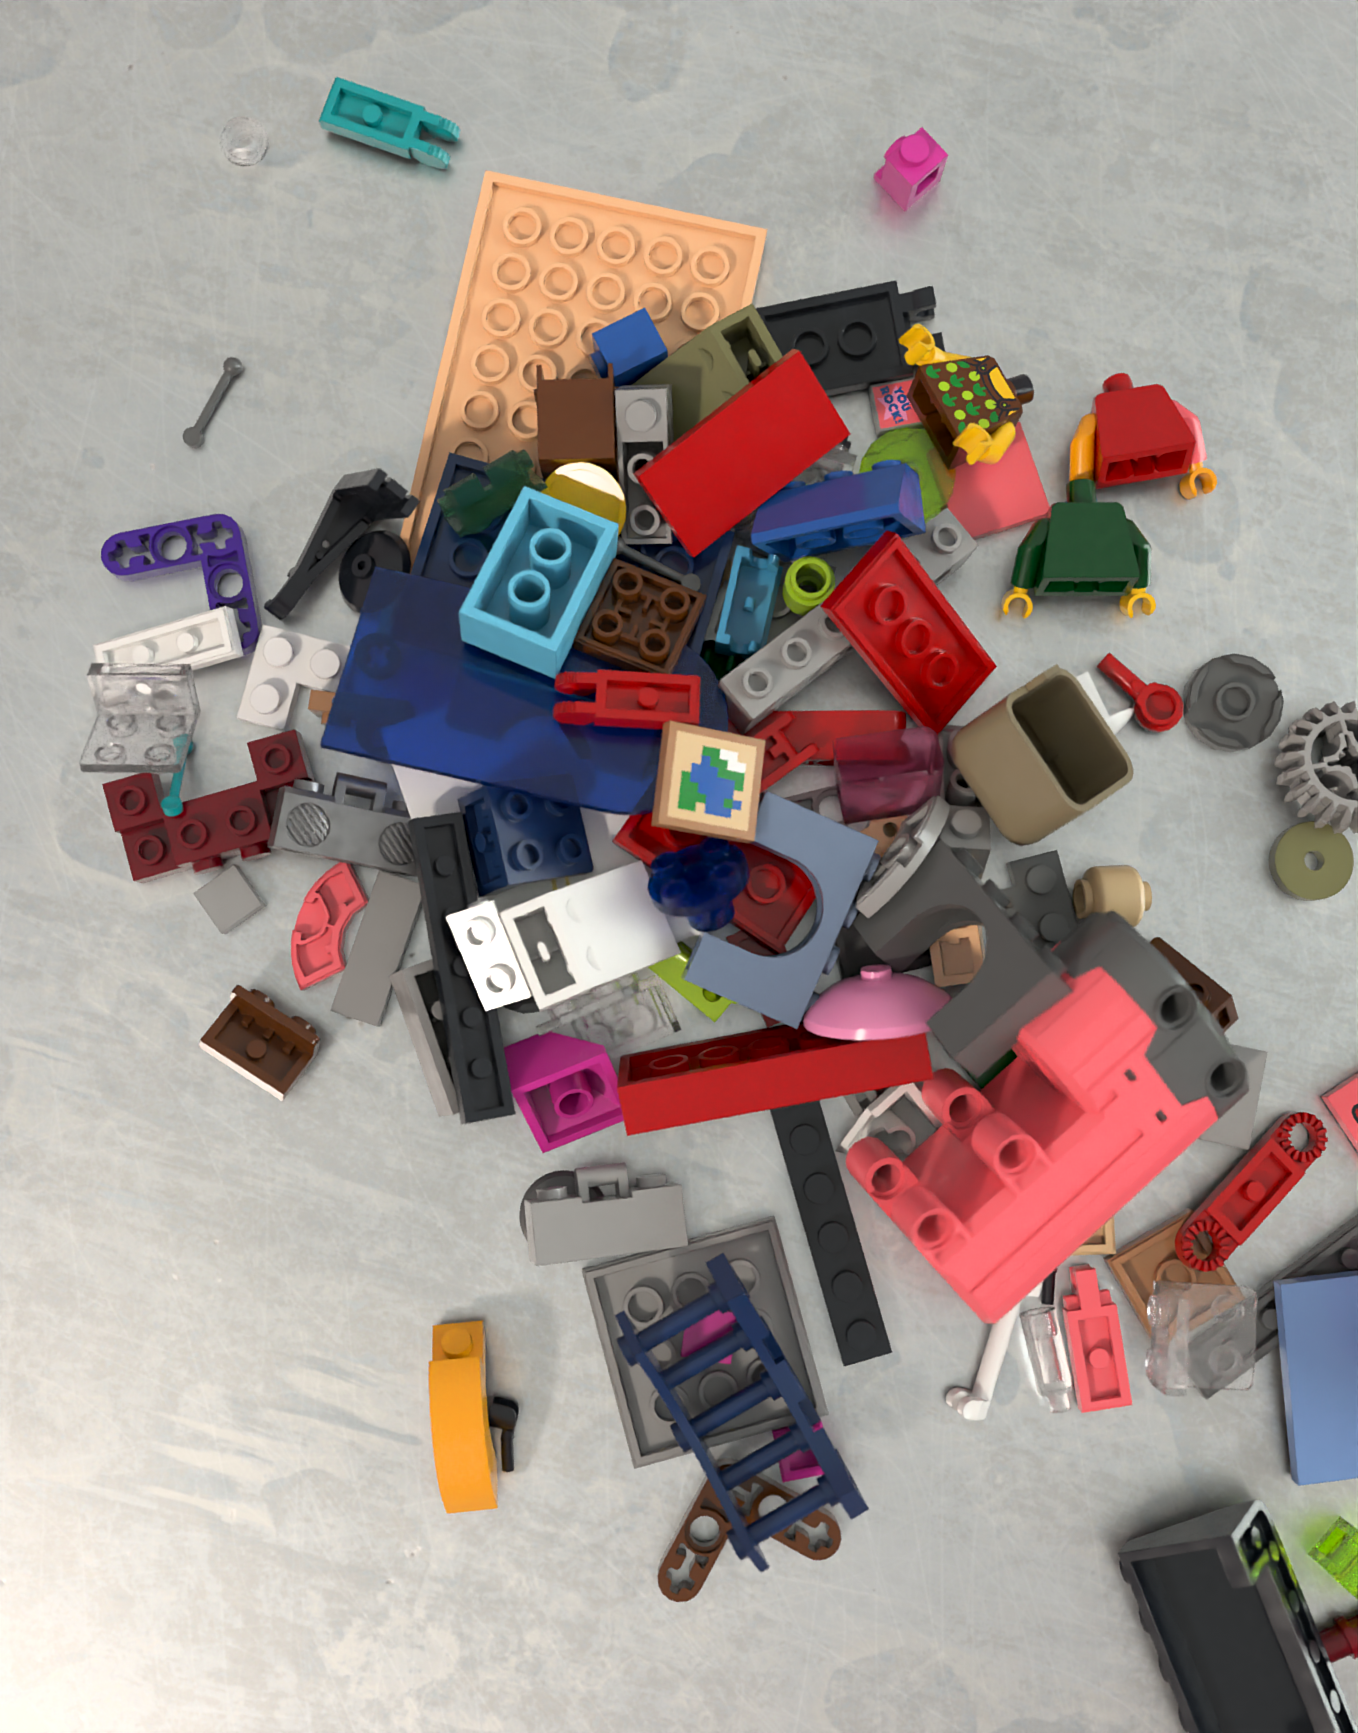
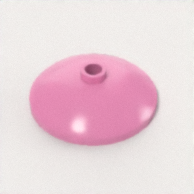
[803,964,952,1040]

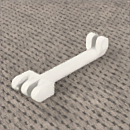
[946,1281,1043,1421]

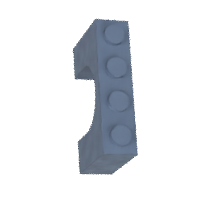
[681,791,880,1029]

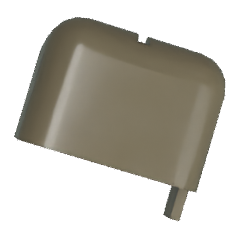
[951,664,1134,846]

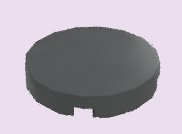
[1182,653,1284,752]

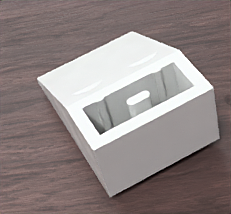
[499,860,681,1012]

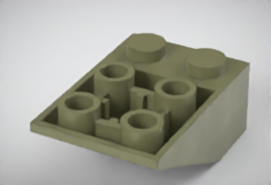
[632,303,783,441]

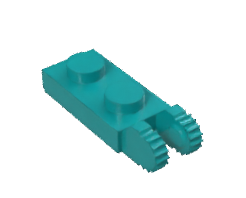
[319,77,461,170]

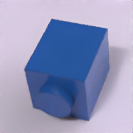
[589,308,668,387]

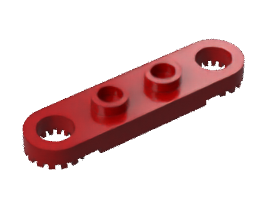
[1175,1112,1328,1272]

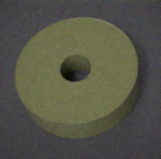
[1269,821,1354,901]

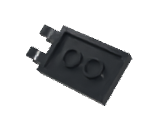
[756,280,945,396]

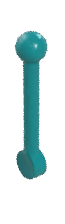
[161,736,194,817]

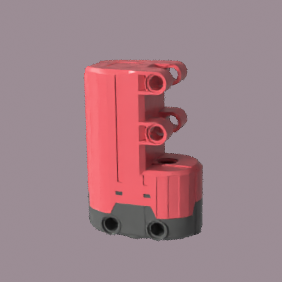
[846,910,1249,1324]

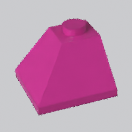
[504,1031,624,1153]

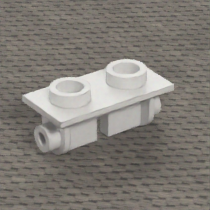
[446,898,533,1011]

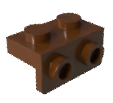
[199,985,320,1102]

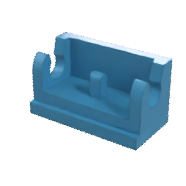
[714,545,783,660]

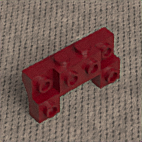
[102,729,315,883]

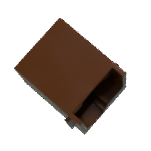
[534,363,619,482]

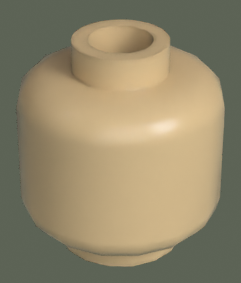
[1073,865,1152,927]

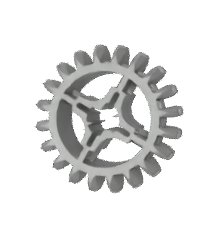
[1274,701,1358,834]

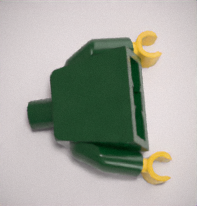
[1001,479,1156,619]

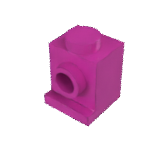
[873,127,948,212]

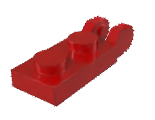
[553,669,701,730]

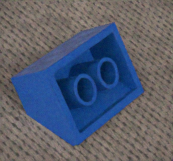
[751,460,926,563]

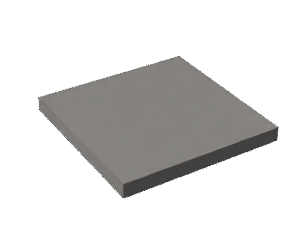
[582,1216,829,1469]

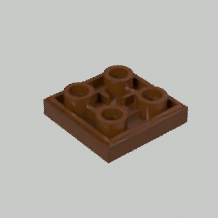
[573,558,707,674]

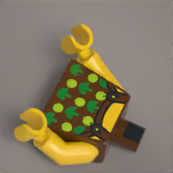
[898,324,1034,470]

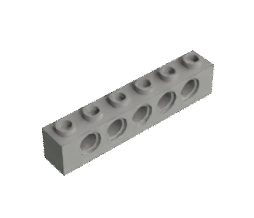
[711,508,979,735]

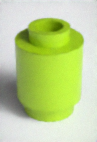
[783,556,835,616]

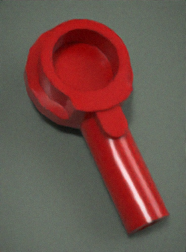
[1096,652,1184,733]

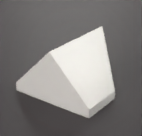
[835,1083,942,1161]

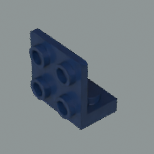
[458,775,594,897]

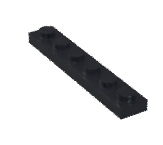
[408,812,516,1124]
[770,1100,892,1367]

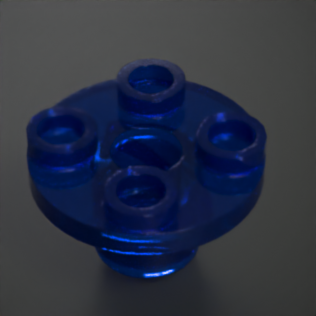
[648,836,750,932]

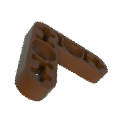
[657,1458,841,1602]

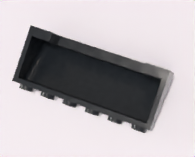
[1118,1500,1358,1733]

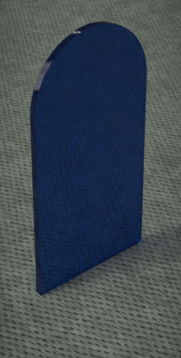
[320,566,728,815]

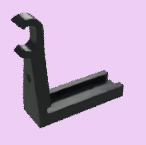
[264,468,420,620]

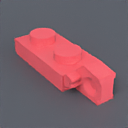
[1062,1264,1132,1413]

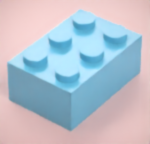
[459,486,619,679]

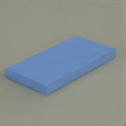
[1273,1270,1358,1486]

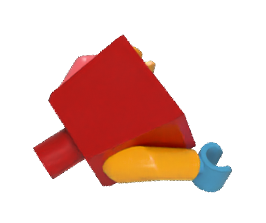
[1065,373,1217,502]

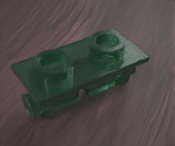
[437,449,547,538]

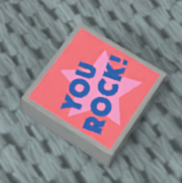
[868,377,924,437]

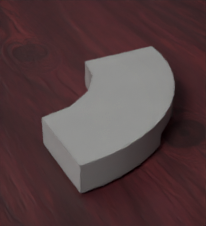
[856,795,950,918]

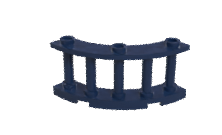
[615,1252,869,1573]

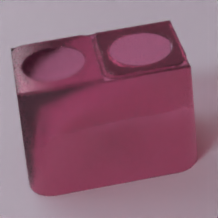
[832,727,944,824]

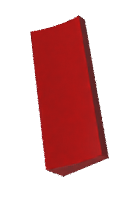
[617,1021,934,1136]

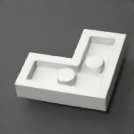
[236,624,357,732]

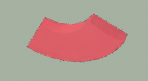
[291,862,369,991]

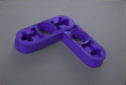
[101,514,262,655]

